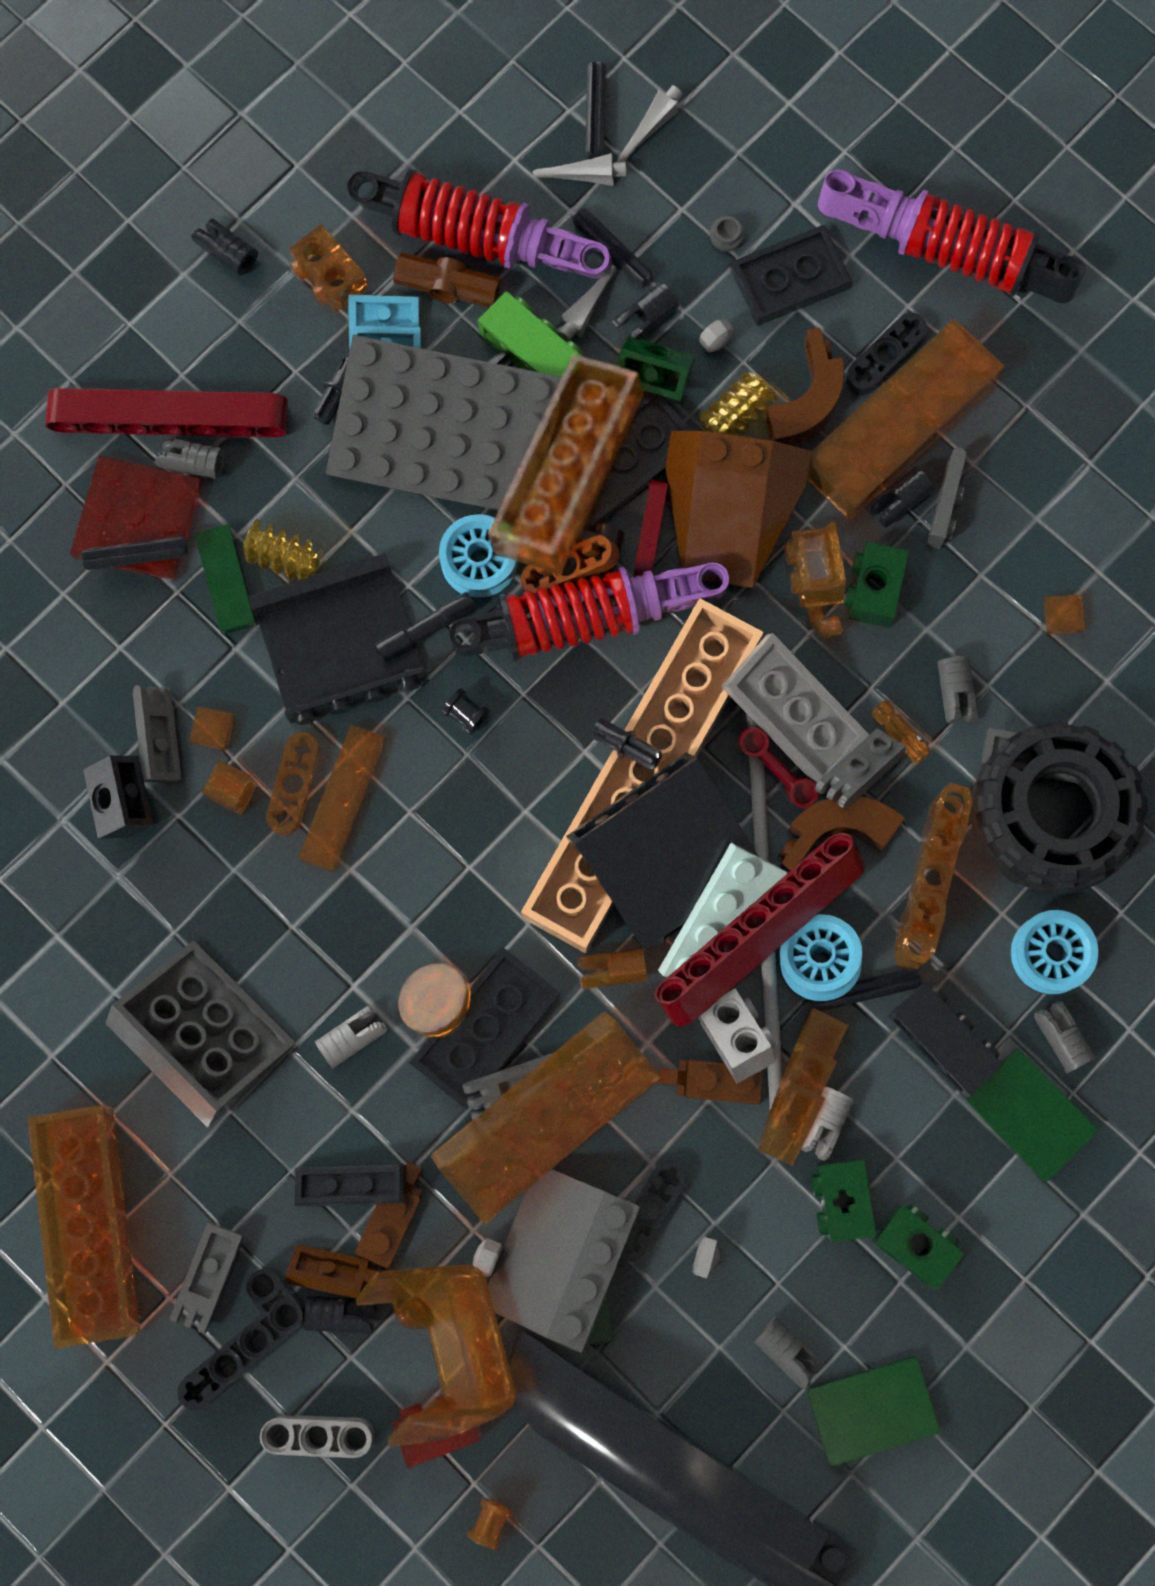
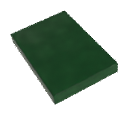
[964,1048,1099,1183]
[806,1356,941,1467]

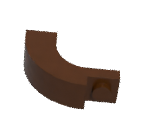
[765,327,844,446]
[778,796,905,872]

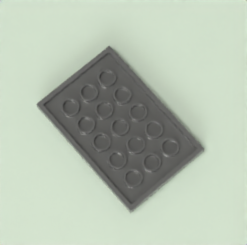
[325,335,561,518]

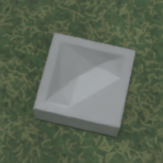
[692,1237,720,1278]

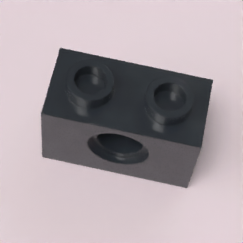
[83,755,154,839]

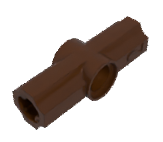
[393,252,501,308]

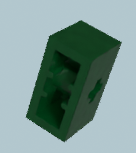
[811,1160,876,1243]

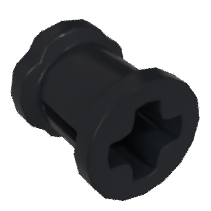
[442,688,490,735]

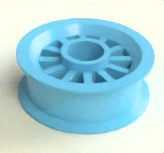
[439,514,518,598]
[1011,910,1098,994]
[780,914,862,1001]

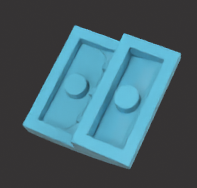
[348,295,421,348]

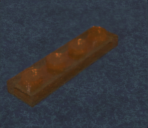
[298,725,386,873]

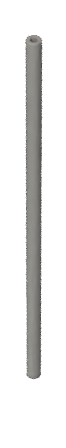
[747,714,785,1124]

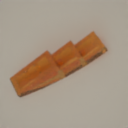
[758,1007,849,1166]

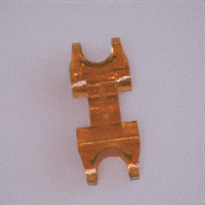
[894,783,972,969]

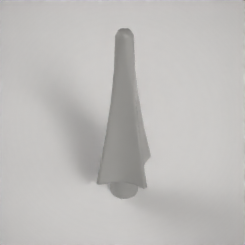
[618,85,683,162]
[533,153,627,186]
[558,265,617,342]

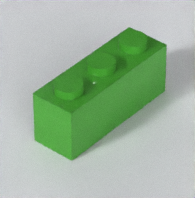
[478,291,584,398]

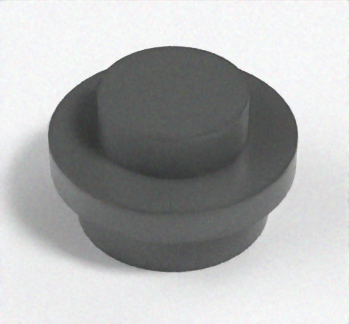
[710,216,744,251]

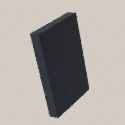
[729,224,853,326]

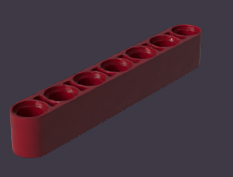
[45,388,288,438]
[655,833,866,1026]

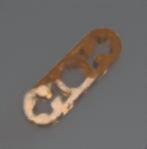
[266,732,320,836]

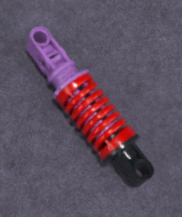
[347,169,612,279]
[818,170,1086,303]
[449,563,729,662]

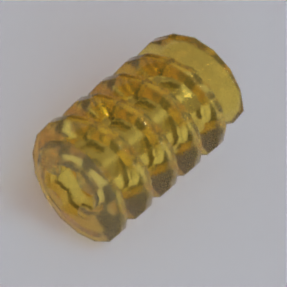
[700,372,777,436]
[243,519,323,580]

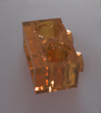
[289,224,368,313]

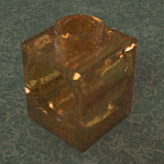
[202,760,258,816]

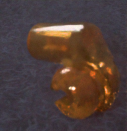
[804,594,842,639]

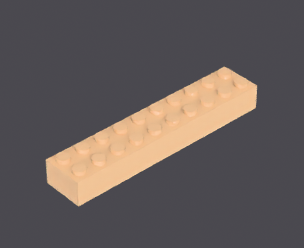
[521,598,763,953]

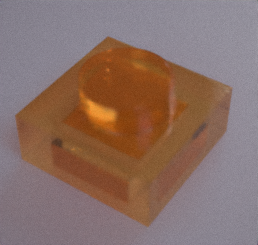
[1043,595,1085,635]
[189,707,235,751]

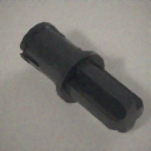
[313,357,348,425]
[591,718,662,769]

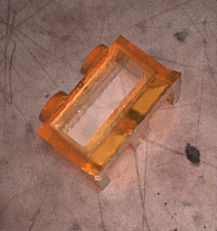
[785,522,846,607]

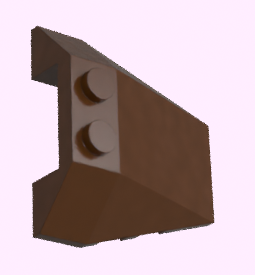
[665,431,812,588]

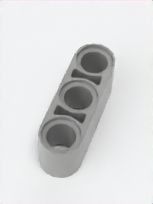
[260,1415,376,1458]

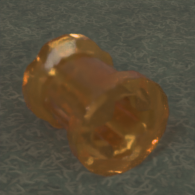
[466,1497,513,1550]

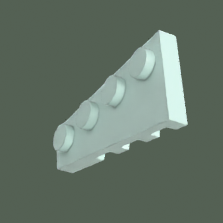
[658,843,788,977]

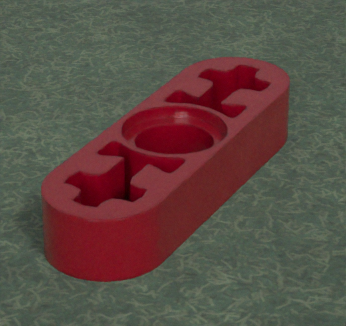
[633,479,668,578]

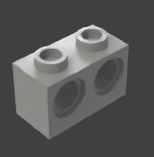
[699,989,777,1083]

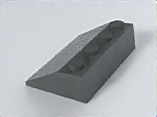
[105,940,296,1128]
[480,1163,642,1353]

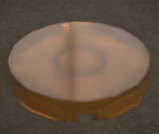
[398,963,471,1037]

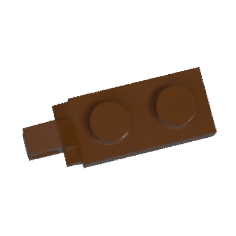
[658,1060,763,1105]
[354,1161,423,1269]
[285,1245,394,1300]

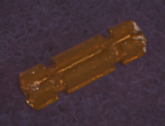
[872,701,930,763]

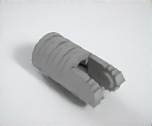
[315,1005,388,1069]
[798,1086,854,1161]

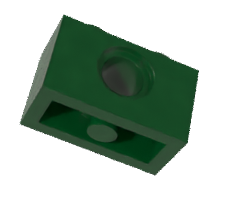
[613,336,696,401]
[844,542,909,628]
[871,1204,965,1290]

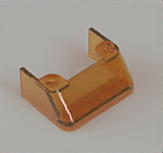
[356,1264,516,1447]

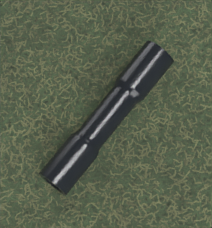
[374,592,476,663]

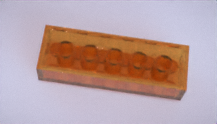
[807,319,1005,521]
[488,354,643,575]
[430,1011,661,1224]
[27,1105,141,1349]

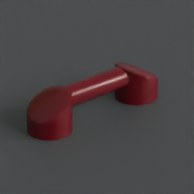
[738,726,819,808]

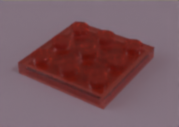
[70,456,202,581]

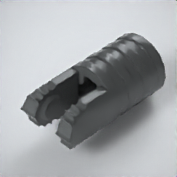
[154,437,225,479]
[937,656,978,724]
[1034,1000,1096,1073]
[752,1316,823,1389]

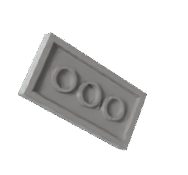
[721,633,869,784]

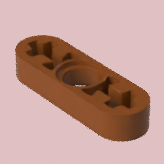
[521,535,619,594]

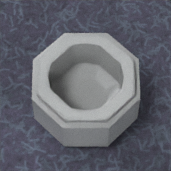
[700,318,734,352]
[473,1238,503,1277]

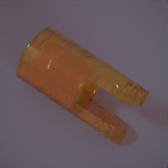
[578,948,647,989]

